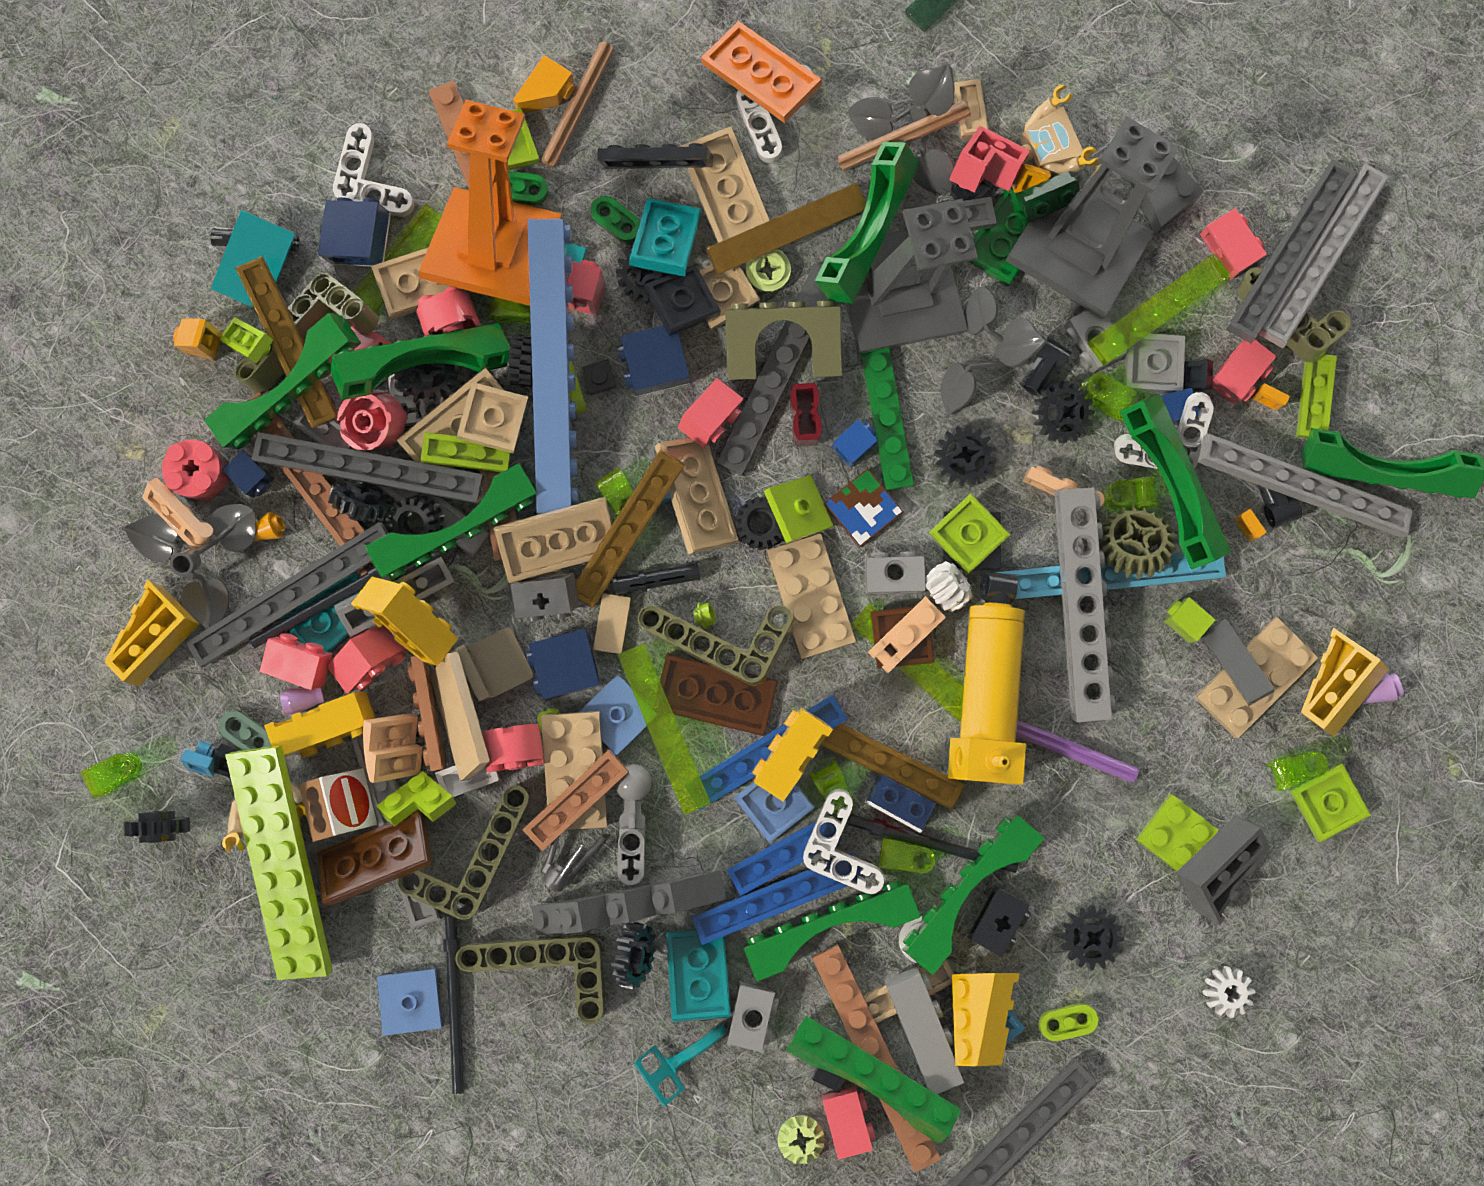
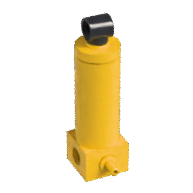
[947,572,1026,785]

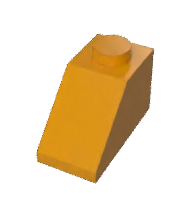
[513,55,575,113]
[173,319,222,361]

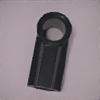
[1020,337,1073,398]
[1257,485,1303,528]

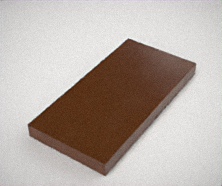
[653,654,778,736]
[317,810,432,907]

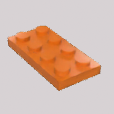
[701,21,822,123]

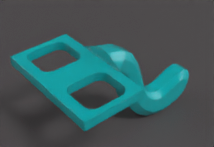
[633,1024,727,1107]

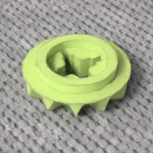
[746,249,791,292]
[778,1115,825,1164]

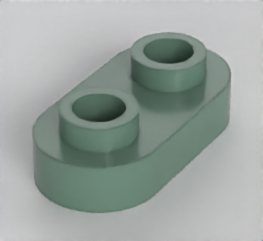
[219,711,271,750]

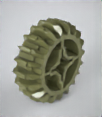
[1099,505,1176,580]

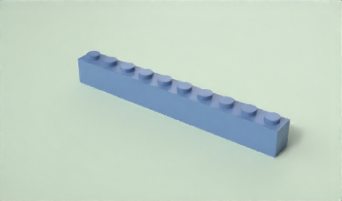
[528,219,579,513]

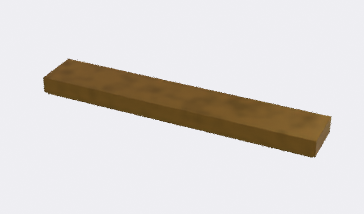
[706,183,866,275]
[235,256,338,428]
[576,449,685,608]
[820,724,965,810]

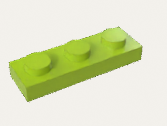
[218,317,273,363]
[1296,354,1337,438]
[421,432,510,473]

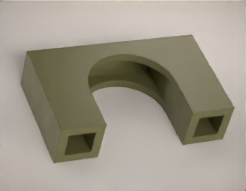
[725,300,842,380]

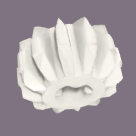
[925,561,973,612]
[1202,966,1256,1018]

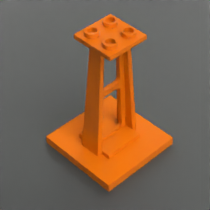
[419,100,562,306]

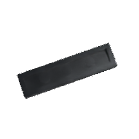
[597,143,714,169]

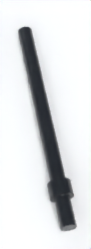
[249,566,381,648]
[848,814,1019,873]
[443,915,464,1094]

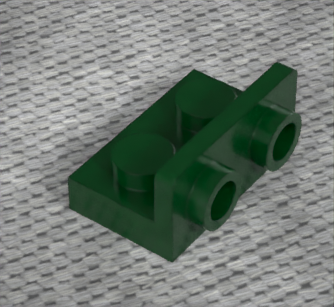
[1015,172,1080,222]

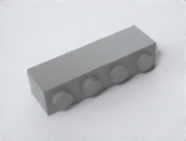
[334,552,455,637]
[884,967,965,1094]

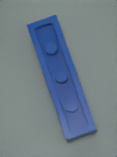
[727,814,842,896]

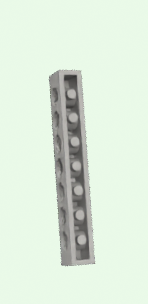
[1054,487,1115,722]

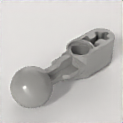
[615,764,652,885]

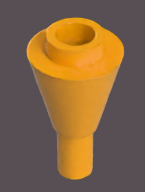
[254,512,285,541]

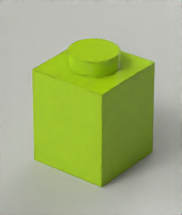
[1164,597,1215,643]

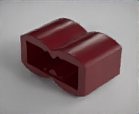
[790,383,822,447]

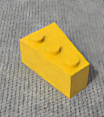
[351,577,458,666]
[105,580,200,687]
[1301,628,1389,737]
[264,692,375,759]
[752,707,833,802]
[952,973,1020,1066]

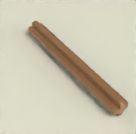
[541,42,614,168]
[838,101,971,171]

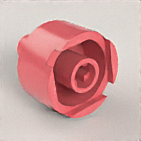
[416,286,481,336]
[337,391,407,450]
[162,440,229,502]
[482,724,545,773]

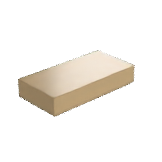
[954,79,989,139]
[593,593,631,655]

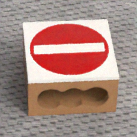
[299,768,378,842]

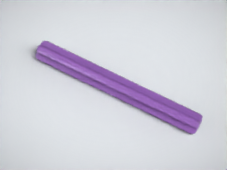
[1016,720,1139,782]

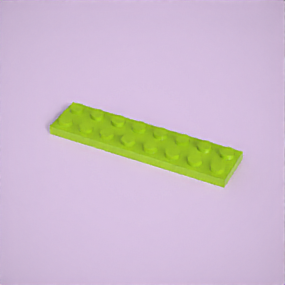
[226,745,333,980]

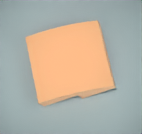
[363,713,423,783]

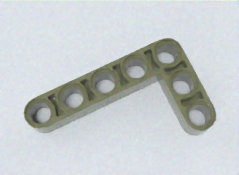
[234,273,379,394]
[638,605,795,686]
[397,785,530,920]
[456,934,605,1024]

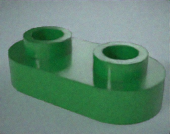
[509,171,549,205]
[591,196,640,243]

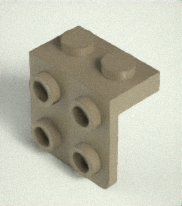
[454,628,534,703]

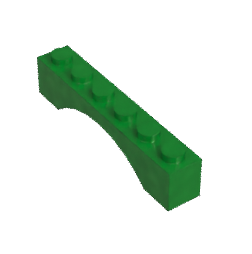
[815,142,920,304]
[204,313,361,449]
[331,323,510,400]
[1120,394,1231,570]
[1301,428,1484,499]
[364,463,536,581]
[902,815,1044,975]
[744,879,921,982]
[786,1016,962,1144]

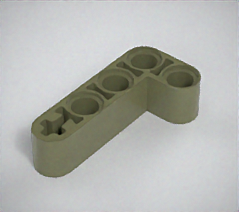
[1237,268,1351,363]

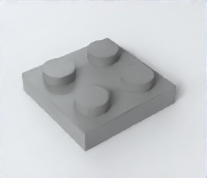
[1124,332,1185,393]

